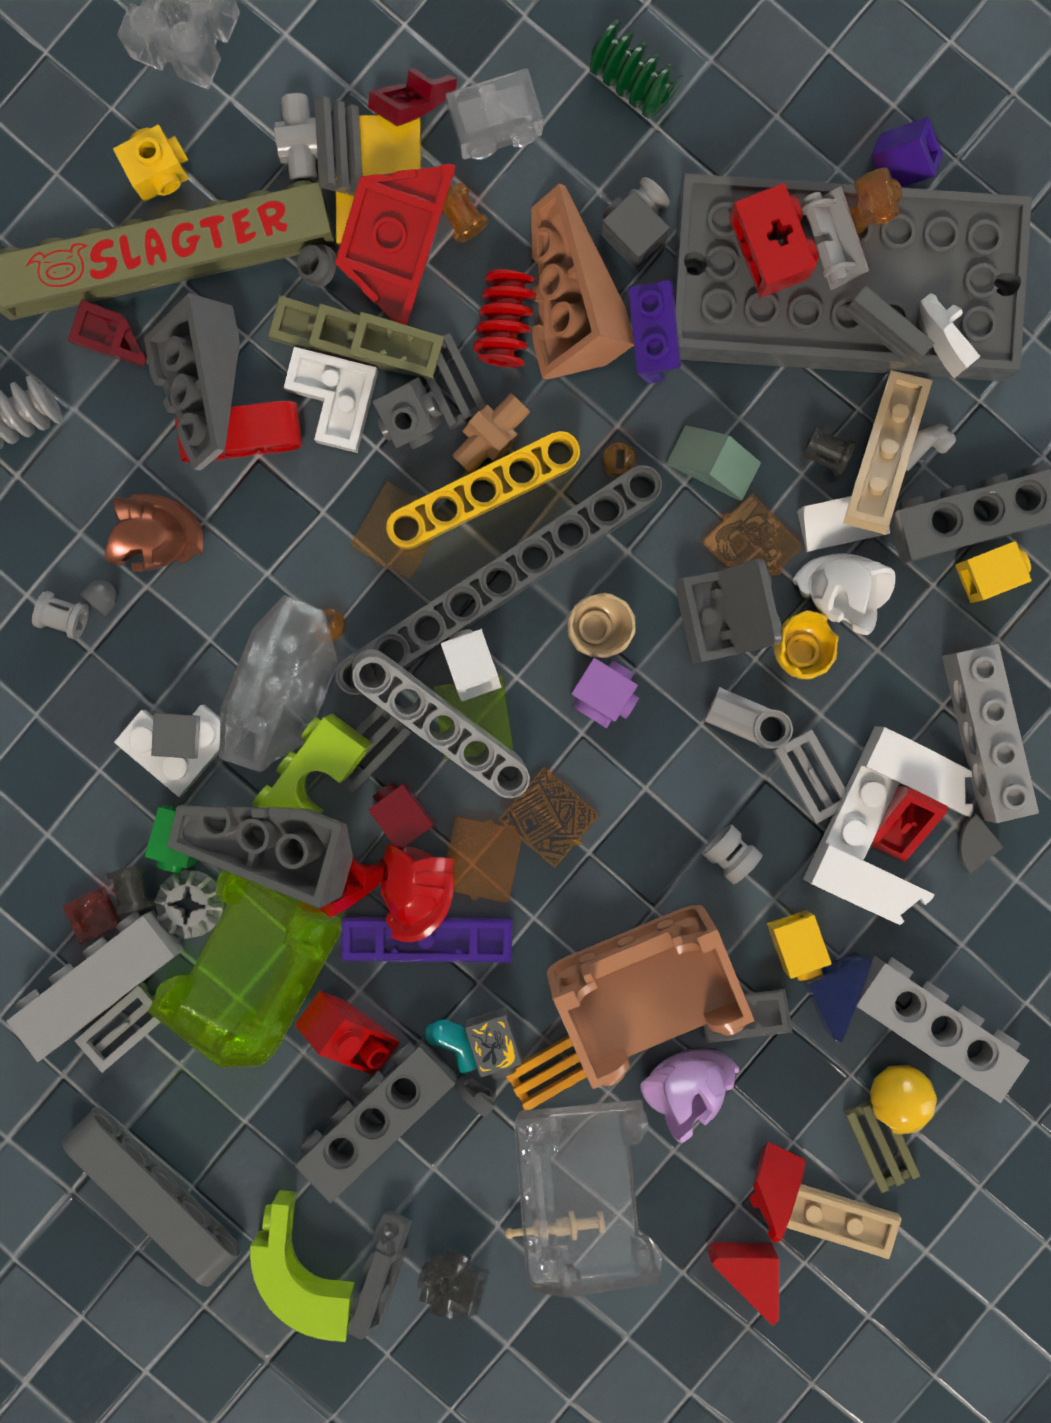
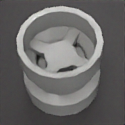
[702,824,763,885]

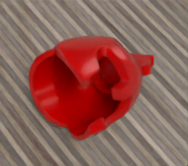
[381,844,456,942]

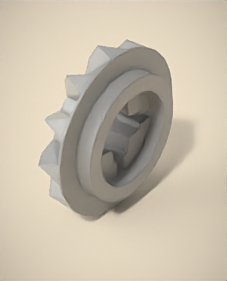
[154,870,224,939]

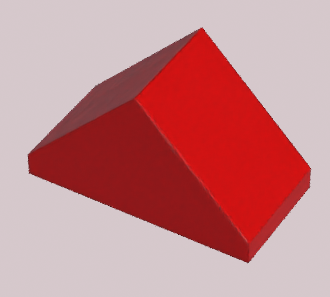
[871,786,948,862]
[706,1242,779,1326]

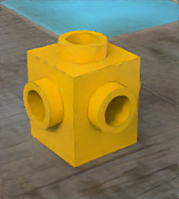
[113,124,189,202]

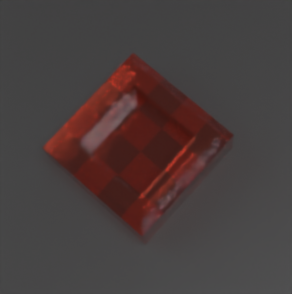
[62,886,121,944]

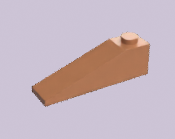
[531,184,634,379]

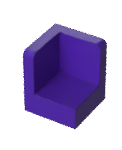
[871,116,943,188]

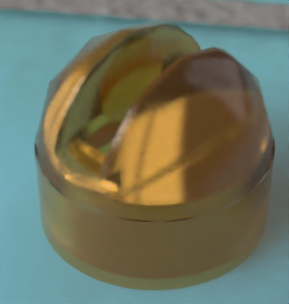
[602,442,637,478]
[311,608,346,642]

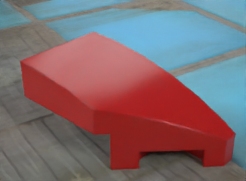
[316,856,387,918]
[749,1142,806,1243]

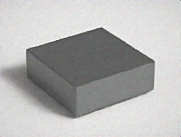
[151,713,200,759]

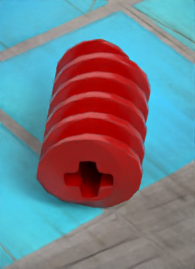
[473,269,537,368]

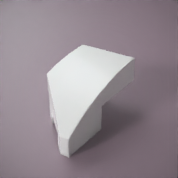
[919,293,981,378]

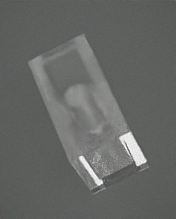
[445,68,543,160]

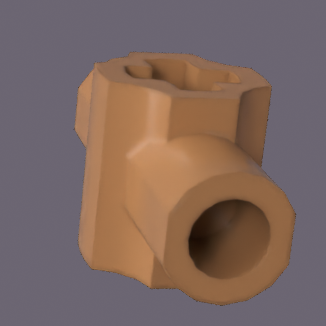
[452,393,530,473]

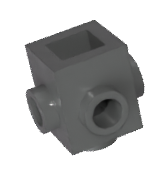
[372,377,442,449]

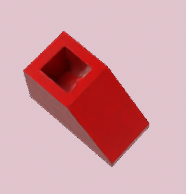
[295,991,400,1075]

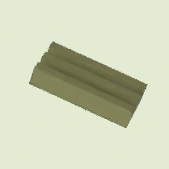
[843,1099,920,1193]

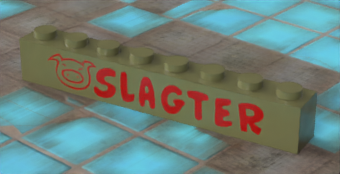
[0,181,336,321]

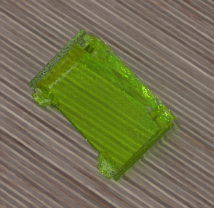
[147,870,341,1067]

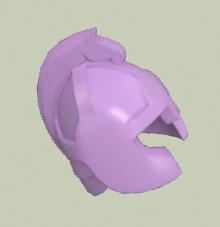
[640,1048,739,1143]

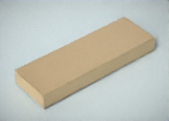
[787,1184,902,1259]

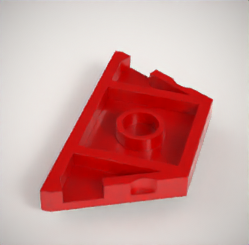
[335,164,456,326]

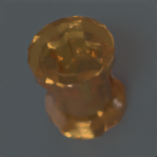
[443,183,489,243]

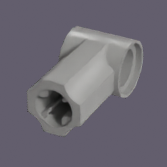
[704,687,793,749]

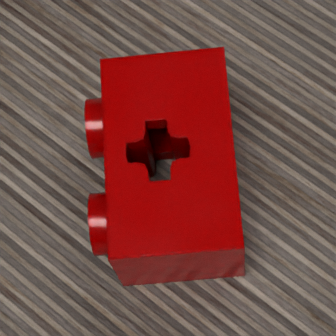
[729,183,818,298]

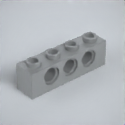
[942,644,1039,823]
[847,956,1030,1103]

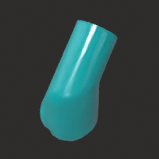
[425,1020,477,1073]

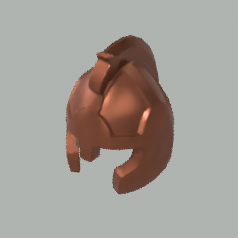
[105,494,204,572]

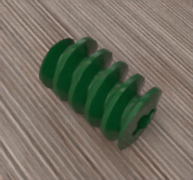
[589,19,683,119]

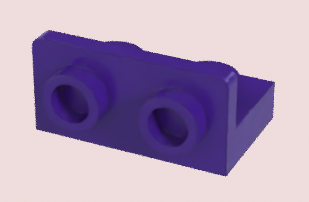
[629,280,681,384]

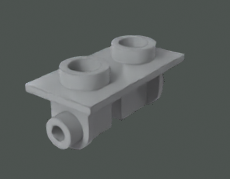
[802,186,869,290]

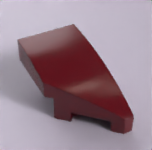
[368,68,457,126]
[68,300,147,367]

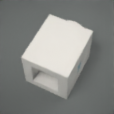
[441,629,502,702]

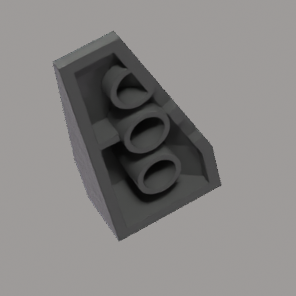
[144,293,240,471]
[167,805,353,908]

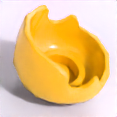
[773,610,839,680]
[870,1065,937,1135]

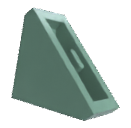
[666,425,761,501]

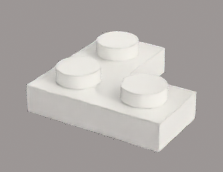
[284,347,378,453]
[114,705,236,797]

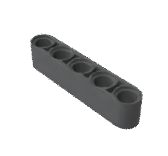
[62,1107,241,1287]

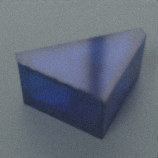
[803,952,873,1043]

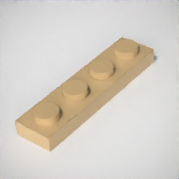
[843,370,933,535]

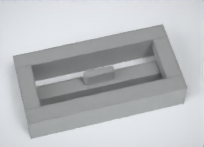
[773,729,847,824]
[75,982,170,1073]

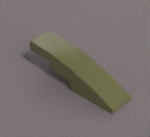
[268,295,444,380]

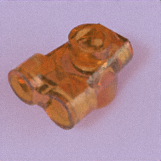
[850,168,902,234]

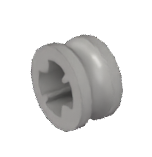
[628,177,670,216]

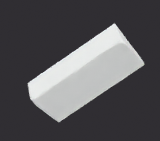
[797,496,890,552]

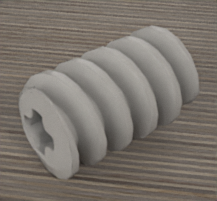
[0,375,63,449]

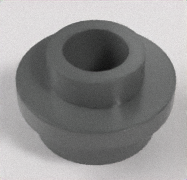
[297,243,337,288]

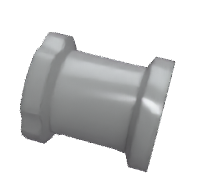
[32,591,89,640]

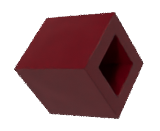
[368,781,436,849]

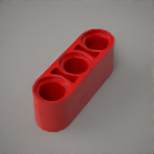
[175,401,302,463]

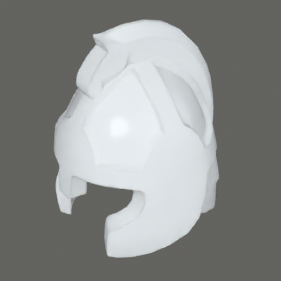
[793,553,895,635]

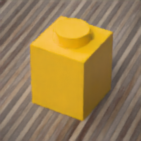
[955,541,1032,604]
[767,910,832,981]

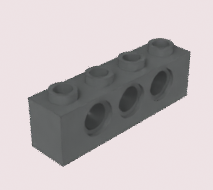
[890,462,1051,565]
[295,1037,458,1204]

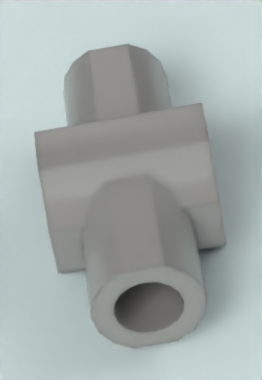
[274,93,318,184]

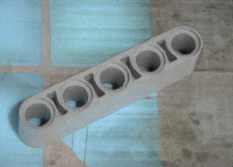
[352,649,530,798]

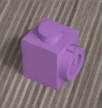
[570,658,639,728]

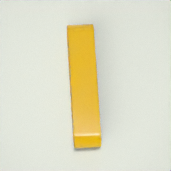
[386,431,580,550]

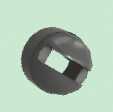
[78,580,117,617]

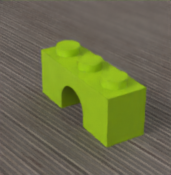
[252,713,373,814]

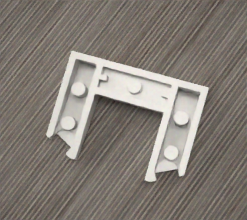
[803,726,973,925]

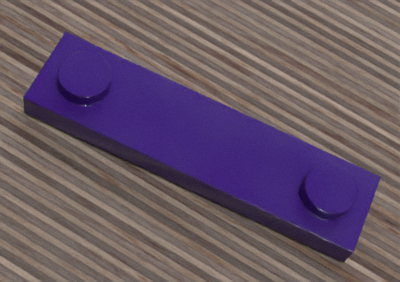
[341,916,512,963]

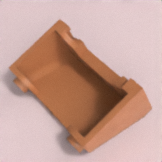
[547,905,754,1089]

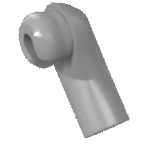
[906,423,956,471]

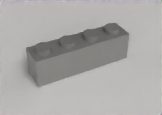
[6,910,185,1062]

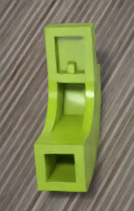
[250,1190,355,1342]

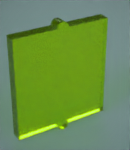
[433,676,513,759]

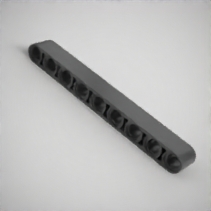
[336,465,662,695]

